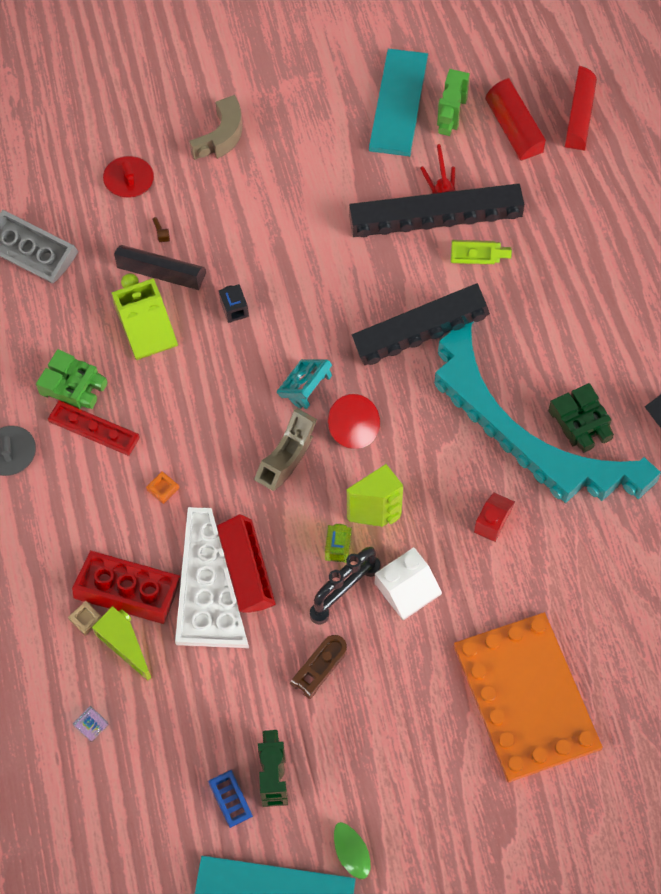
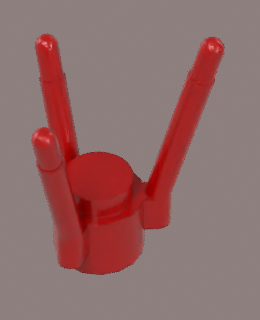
[420,144,456,194]

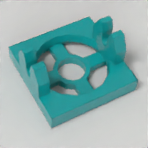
[276,359,332,409]

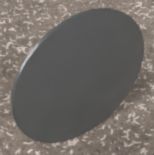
[0,426,36,476]

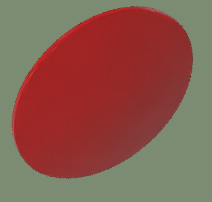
[103,156,154,198]
[328,394,380,449]

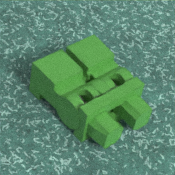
[437,69,470,136]
[36,349,108,409]

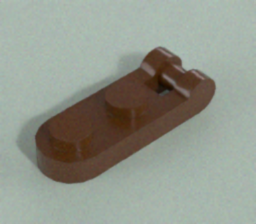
[290,635,347,699]

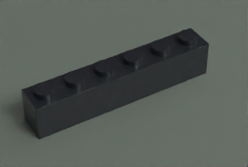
[351,283,490,366]

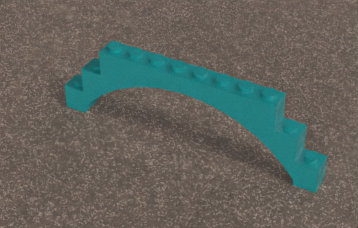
[434,321,661,503]

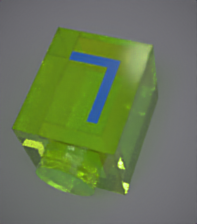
[325,524,352,563]

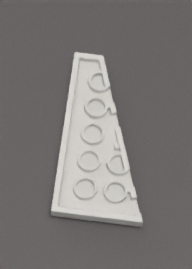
[175,507,249,648]

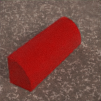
[564,66,597,151]
[485,78,546,161]
[217,514,276,613]

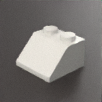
[375,547,442,620]

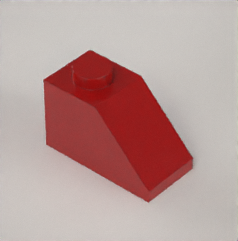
[474,492,515,542]

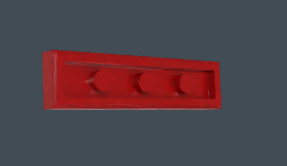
[48,400,140,456]

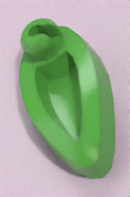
[334,822,371,879]

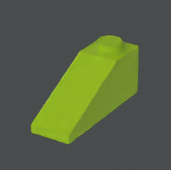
[92,606,151,681]

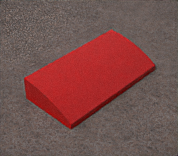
[72,550,180,624]

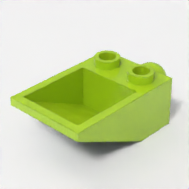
[111,273,178,360]

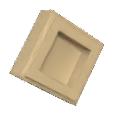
[68,601,102,636]

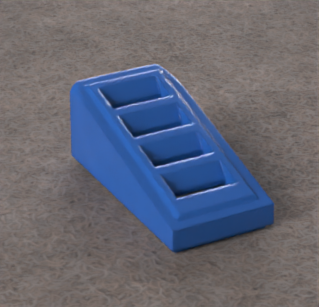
[207,770,253,828]

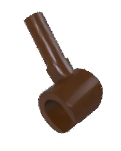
[152,217,170,242]

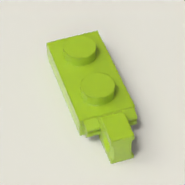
[451,240,512,264]

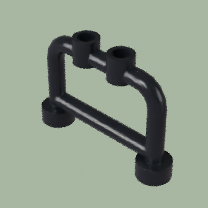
[310,547,380,625]

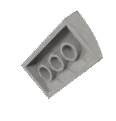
[0,209,79,284]

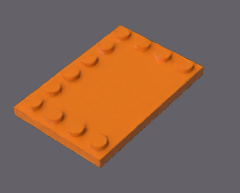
[454,612,603,783]

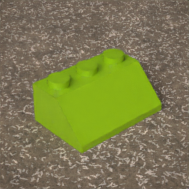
[347,464,403,527]

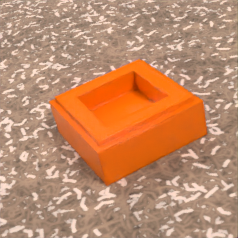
[146,471,179,504]

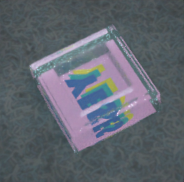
[73,706,109,742]

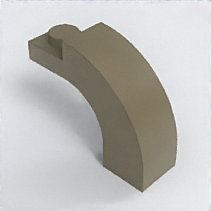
[189,95,243,160]
[254,408,317,491]

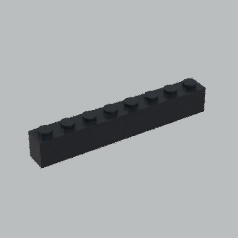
[349,183,525,237]

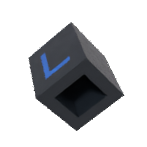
[218,284,249,323]

